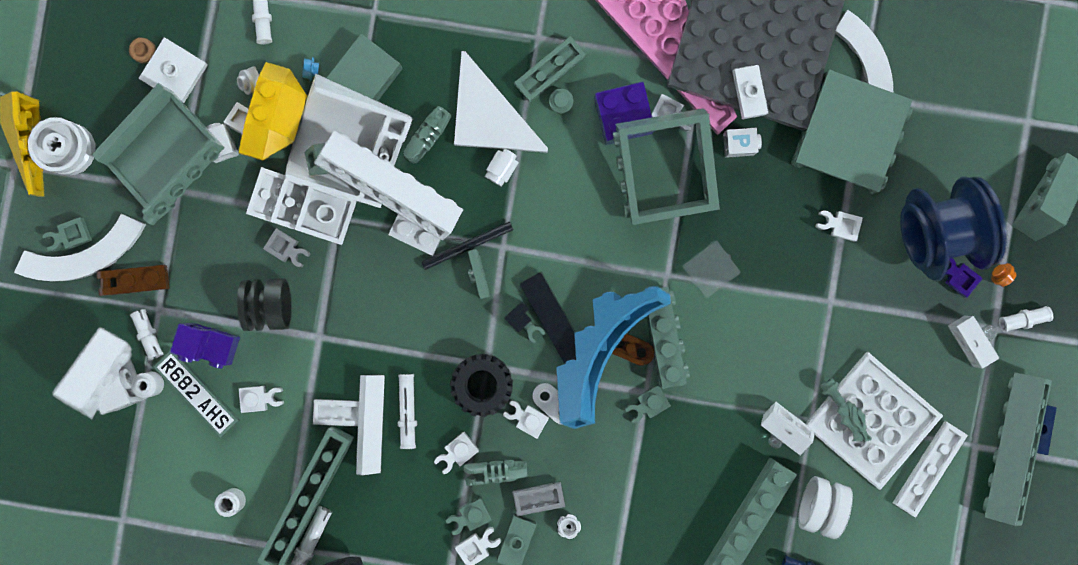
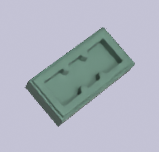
[468,249,490,299]
[497,515,537,565]

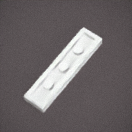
[356,375,385,475]
[893,421,968,518]

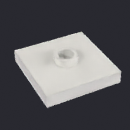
[139,37,208,103]

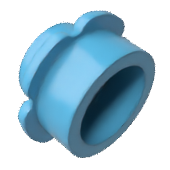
[302,57,319,81]

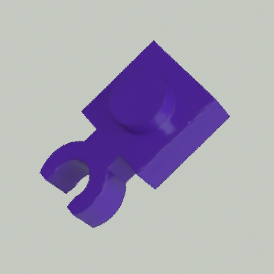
[945,258,983,298]

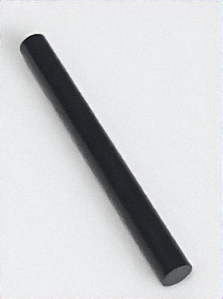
[421,221,513,270]

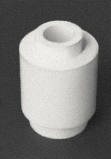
[485,149,519,187]
[131,372,164,398]
[215,488,246,517]

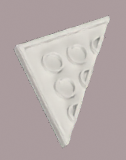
[454,51,548,153]

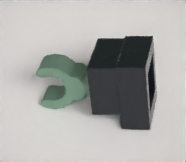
[504,301,545,343]

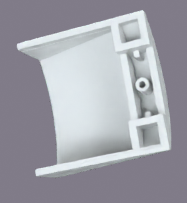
[285,74,412,208]

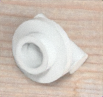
[237,66,259,94]

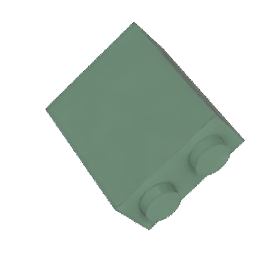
[326,34,403,101]

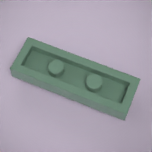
[514,36,586,102]

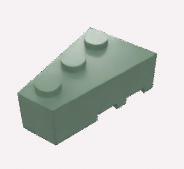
[1012,153,1078,241]

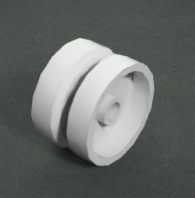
[28,118,96,175]
[798,476,852,539]

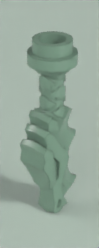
[820,378,872,443]

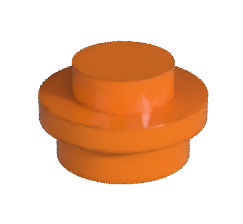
[991,263,1016,287]

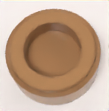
[129,38,156,64]

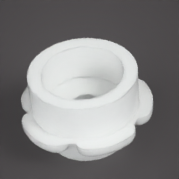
[557,514,581,539]

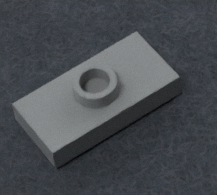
[513,481,565,516]

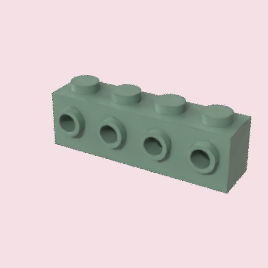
[642,287,690,389]

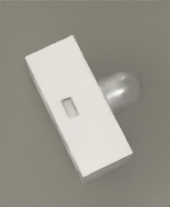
[948,316,999,369]
[761,402,815,455]

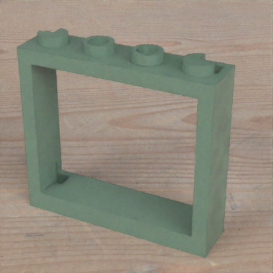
[613,108,720,225]

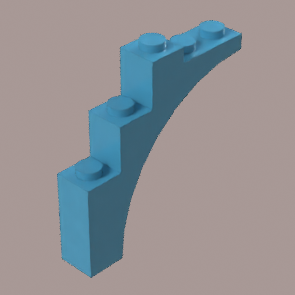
[556,287,671,429]

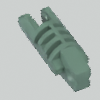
[403,106,451,164]
[464,460,528,486]

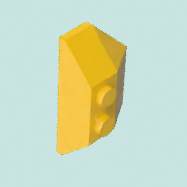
[239,62,307,160]

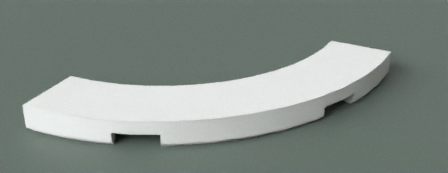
[835,10,893,92]
[14,214,146,281]

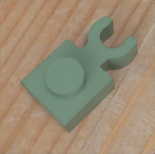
[43,217,92,251]
[624,384,671,423]
[446,497,492,535]

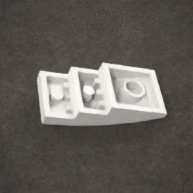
[246,167,357,245]

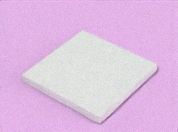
[806,352,943,490]

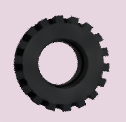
[450,354,513,417]

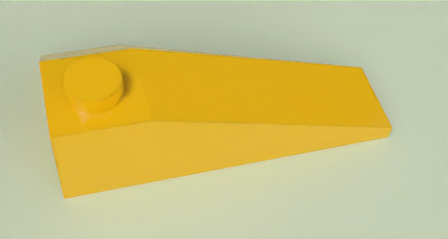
[0,91,44,197]

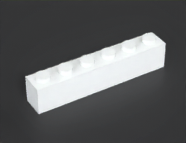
[314,131,463,240]

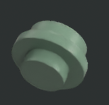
[549,89,573,113]

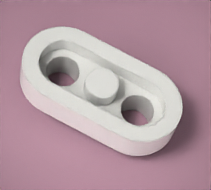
[533,383,563,425]

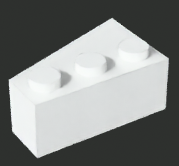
[53,328,132,419]

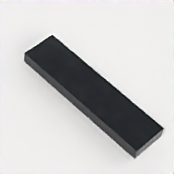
[520,271,576,364]

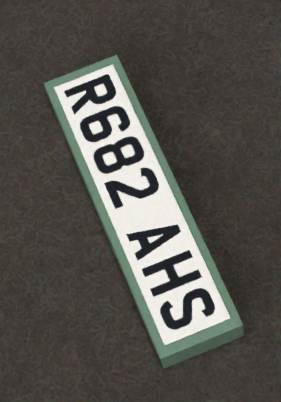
[153,351,240,438]

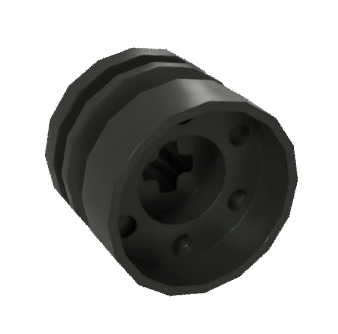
[237,278,292,331]

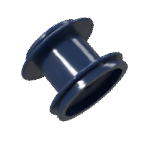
[900,176,1007,281]

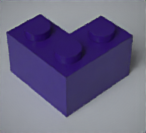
[170,323,240,369]

